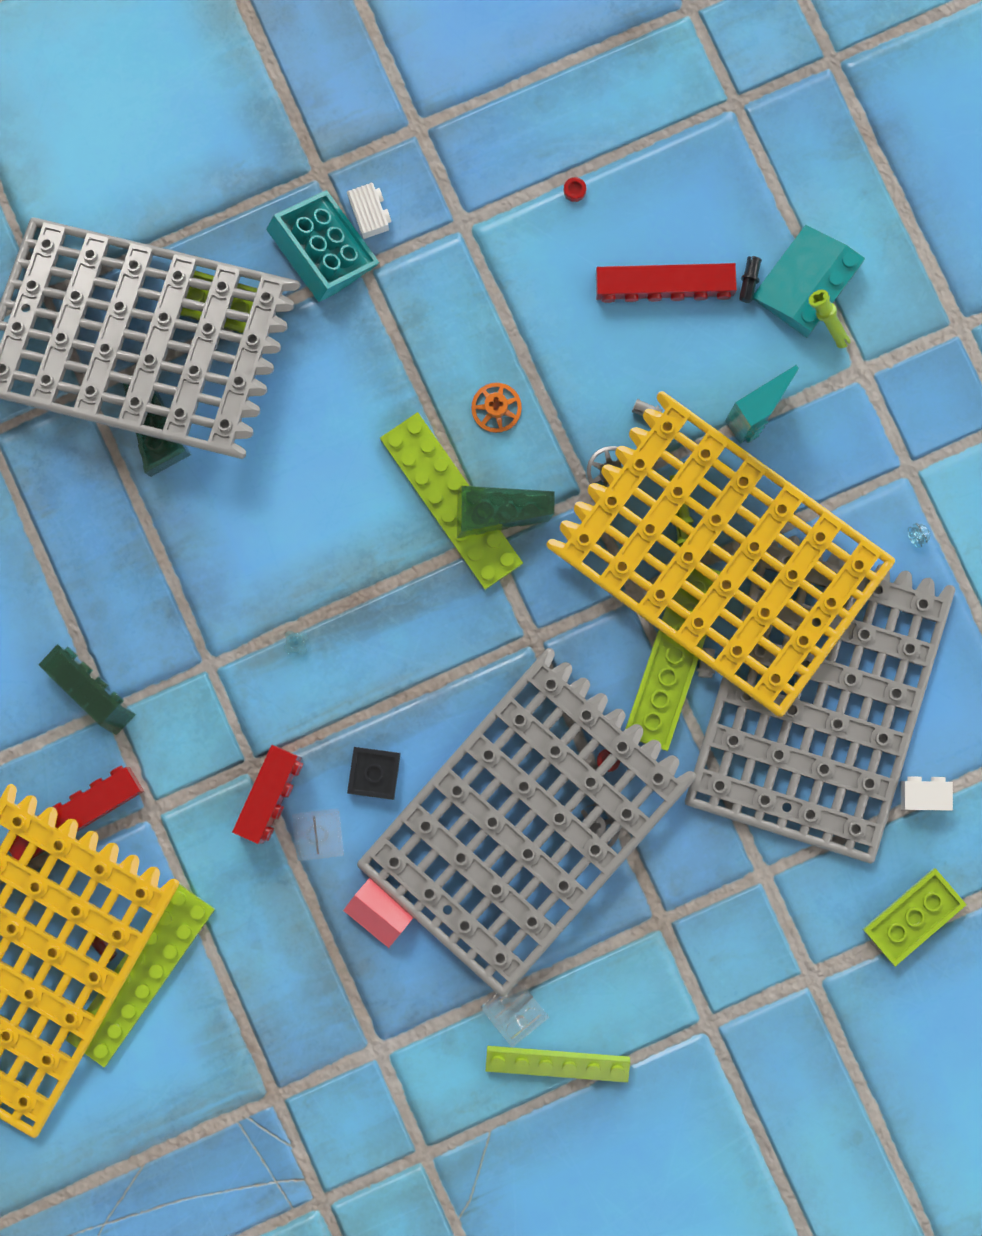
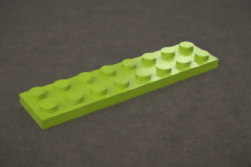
[380,412,523,590]
[625,568,721,751]
[66,883,215,1067]

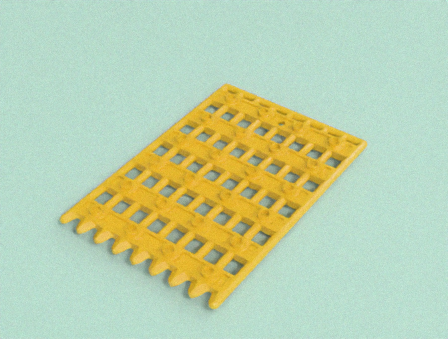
[546,391,895,717]
[0,784,179,1138]

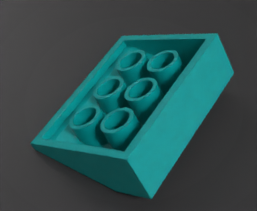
[266,190,380,302]
[753,225,865,338]
[725,365,799,444]

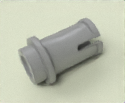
[632,399,663,416]
[696,648,715,678]

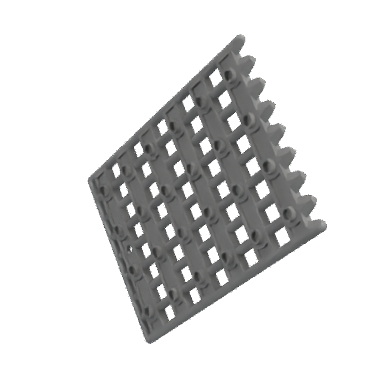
[0,217,301,459]
[685,536,955,864]
[357,648,696,997]

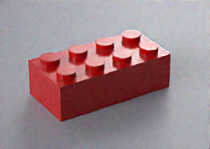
[232,745,304,844]

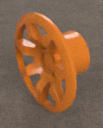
[471,383,522,433]

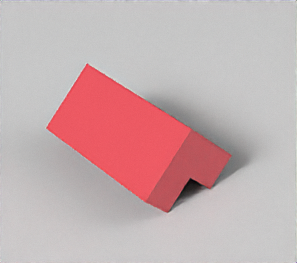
[343,878,413,948]

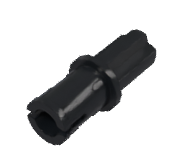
[739,256,762,303]

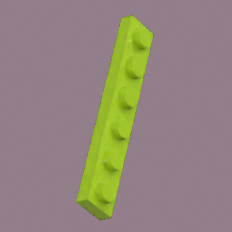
[485,1046,630,1083]

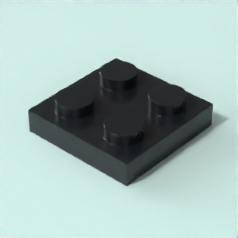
[347,747,401,800]

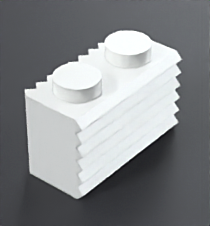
[347,183,392,239]

